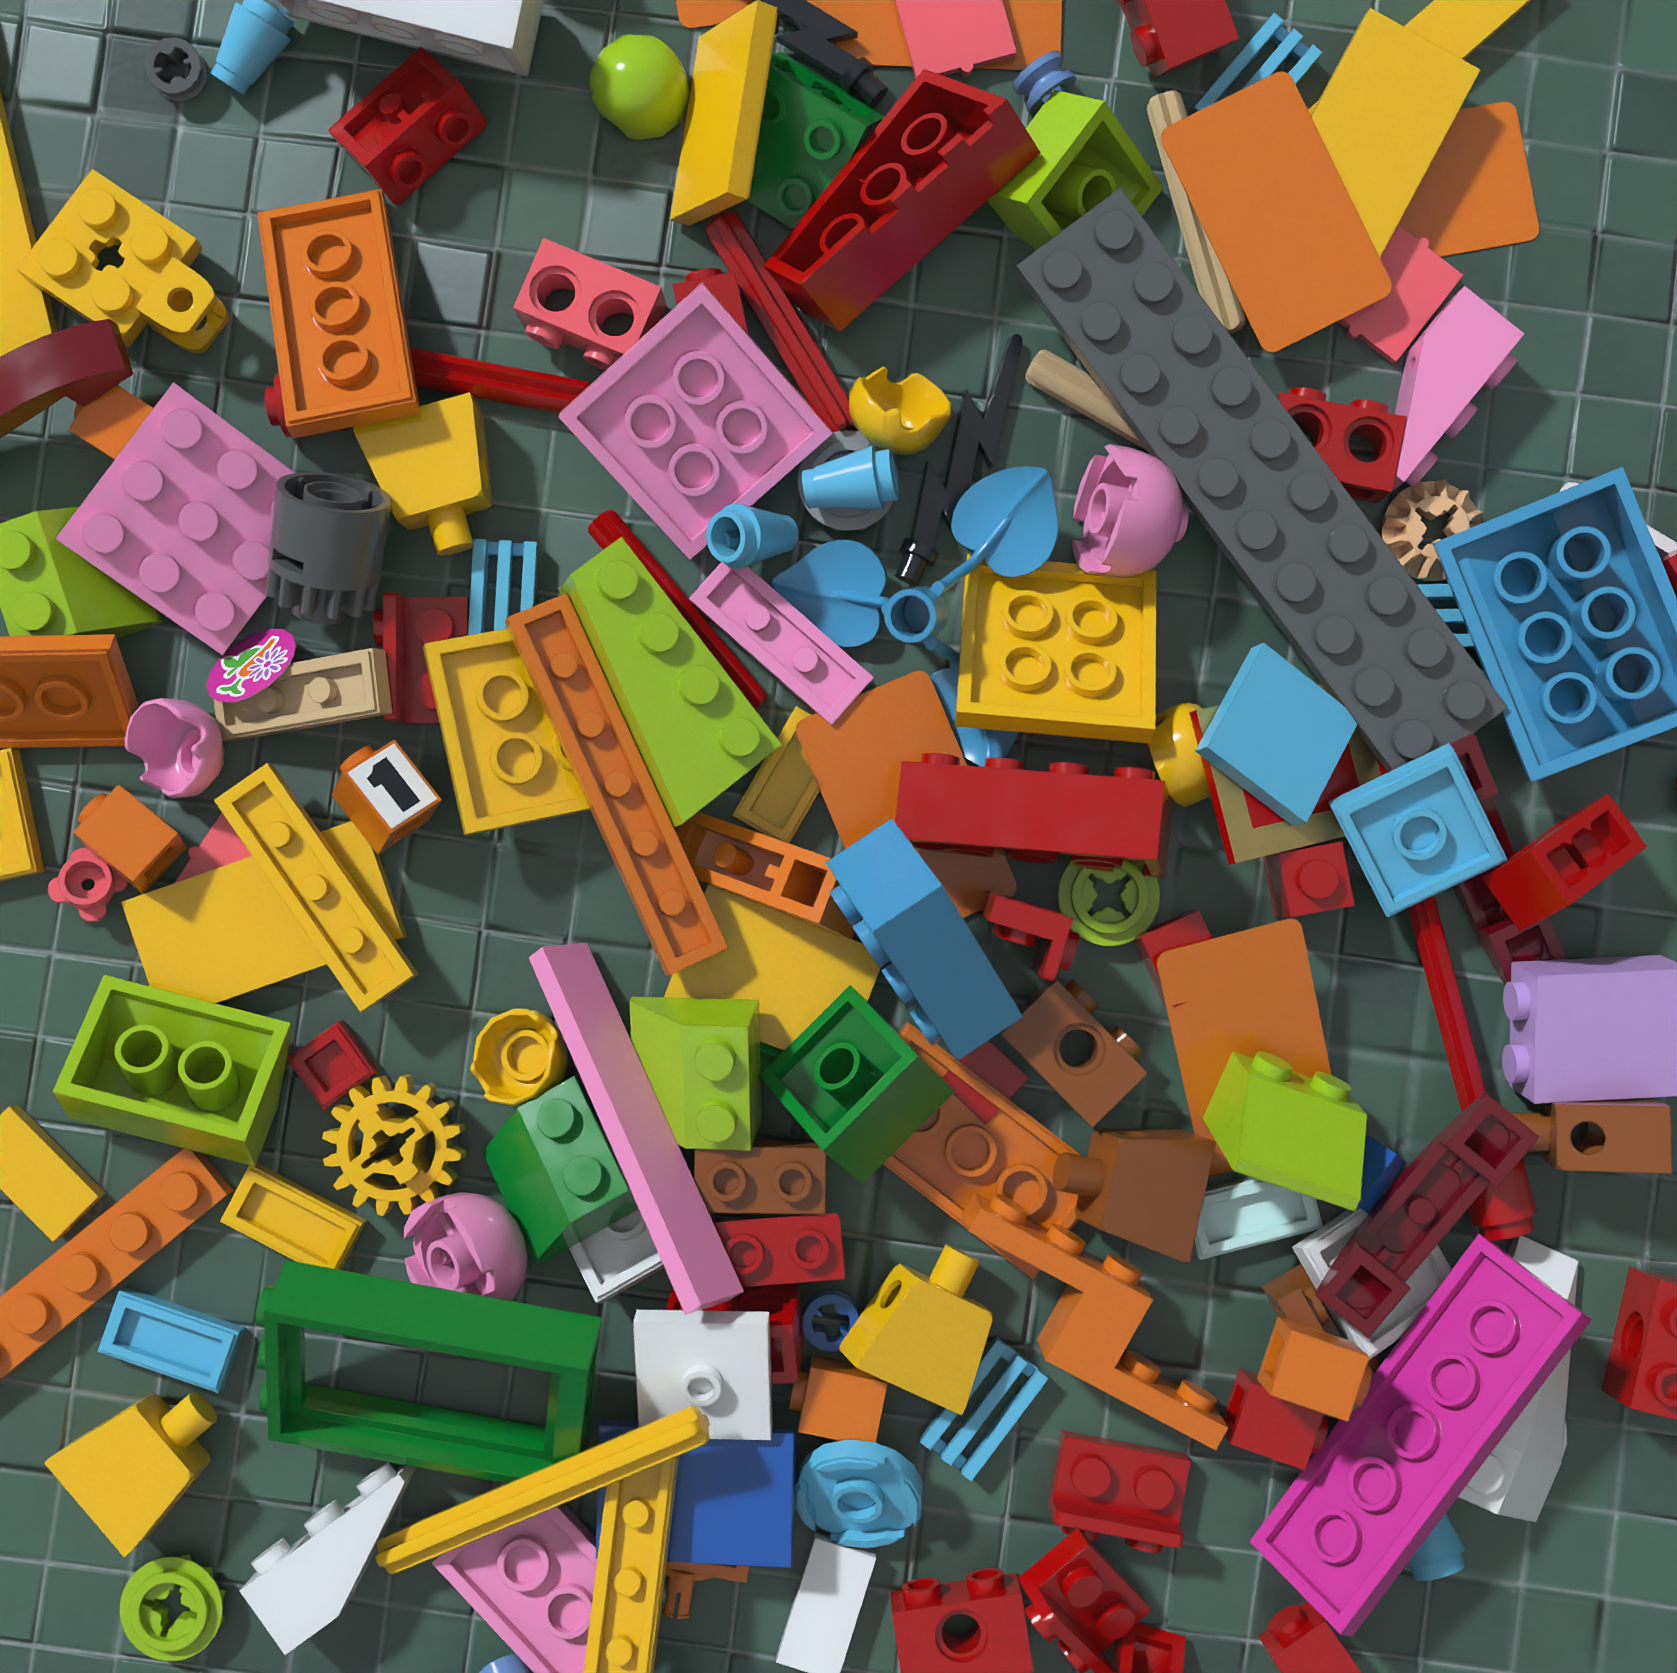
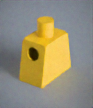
[353,392,492,556]
[839,1244,993,1415]
[44,1392,217,1557]

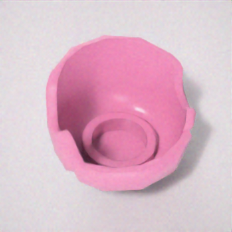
[124,698,225,799]

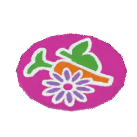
[206,629,296,703]

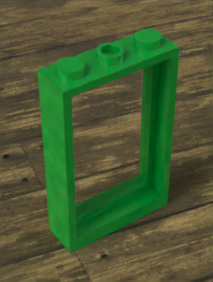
[256,1260,602,1483]

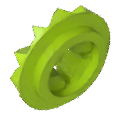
[1058,859,1160,946]
[120,1554,225,1661]

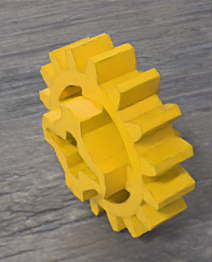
[322,1074,467,1216]

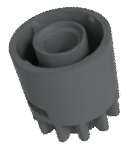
[266,472,391,624]

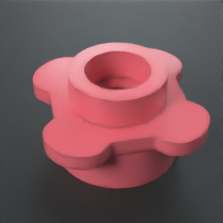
[48,848,128,922]

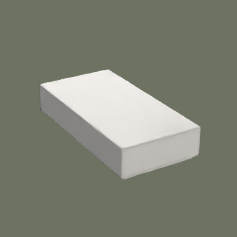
[776,1532,876,1673]

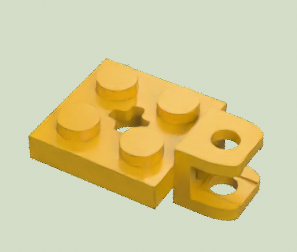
[17,169,230,354]

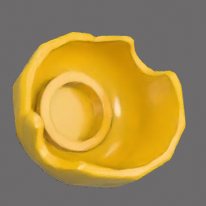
[849,367,952,455]
[1148,703,1211,807]
[470,1008,569,1107]

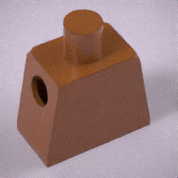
[1511,1098,1672,1173]
[1053,1128,1216,1263]

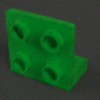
[746,52,885,229]

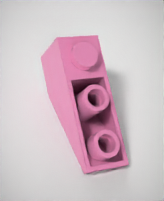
[1392,286,1524,491]

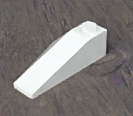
[1458,1236,1579,1522]

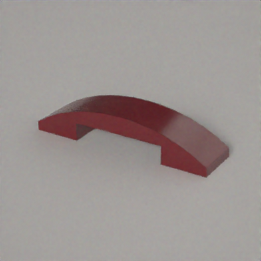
[0,319,134,439]
[1450,734,1567,985]
[1315,1093,1540,1339]

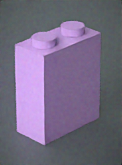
[1502,955,1677,1104]

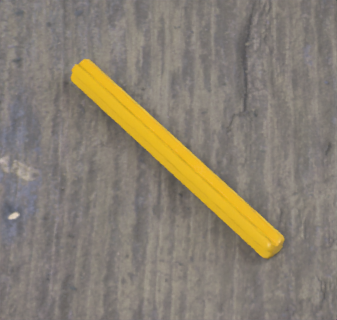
[375,1406,710,1574]

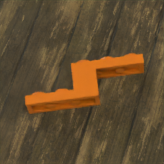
[962,1192,1228,1451]

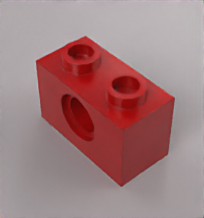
[1601,1266,1677,1420]
[890,1568,1033,1673]

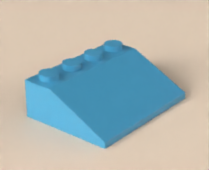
[1433,467,1677,782]

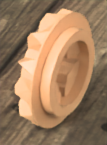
[1382,479,1484,581]

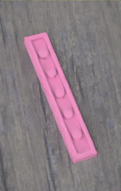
[529,943,744,1315]

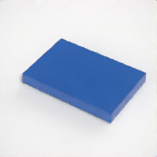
[596,1420,796,1568]

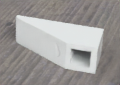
[240,1462,417,1655]

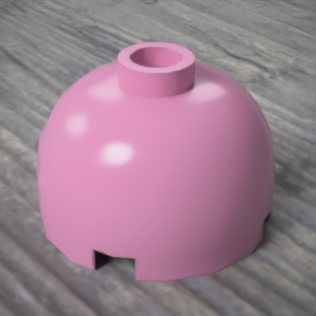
[1072,444,1188,577]
[403,1192,528,1301]

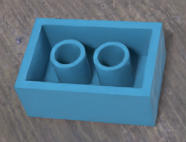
[825,819,1023,1061]

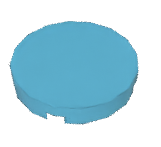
[795,1439,923,1548]

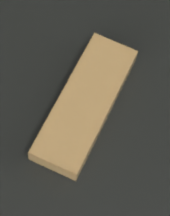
[214,648,393,741]

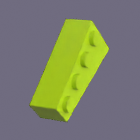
[559,537,782,828]

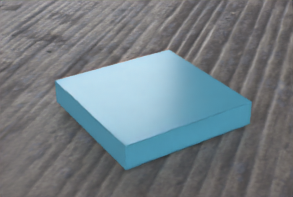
[1195,643,1357,827]
[1328,743,1508,917]

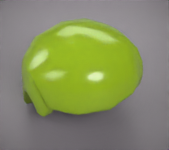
[589,34,690,141]

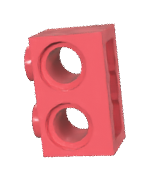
[513,238,667,371]

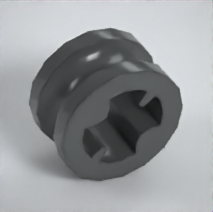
[144,37,209,103]

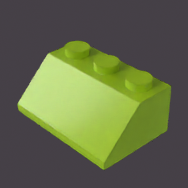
[53,975,292,1167]

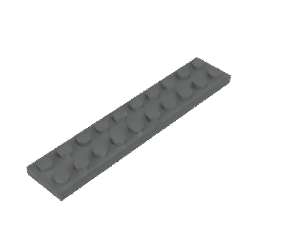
[1014,188,1508,772]

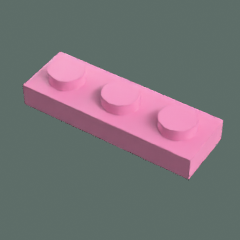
[689,562,874,725]

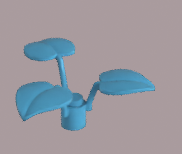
[772,466,1059,767]

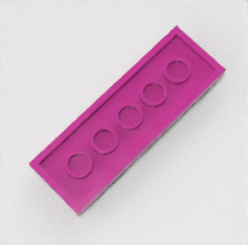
[1249,1234,1592,1637]

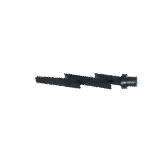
[753,0,888,108]
[895,334,1023,586]

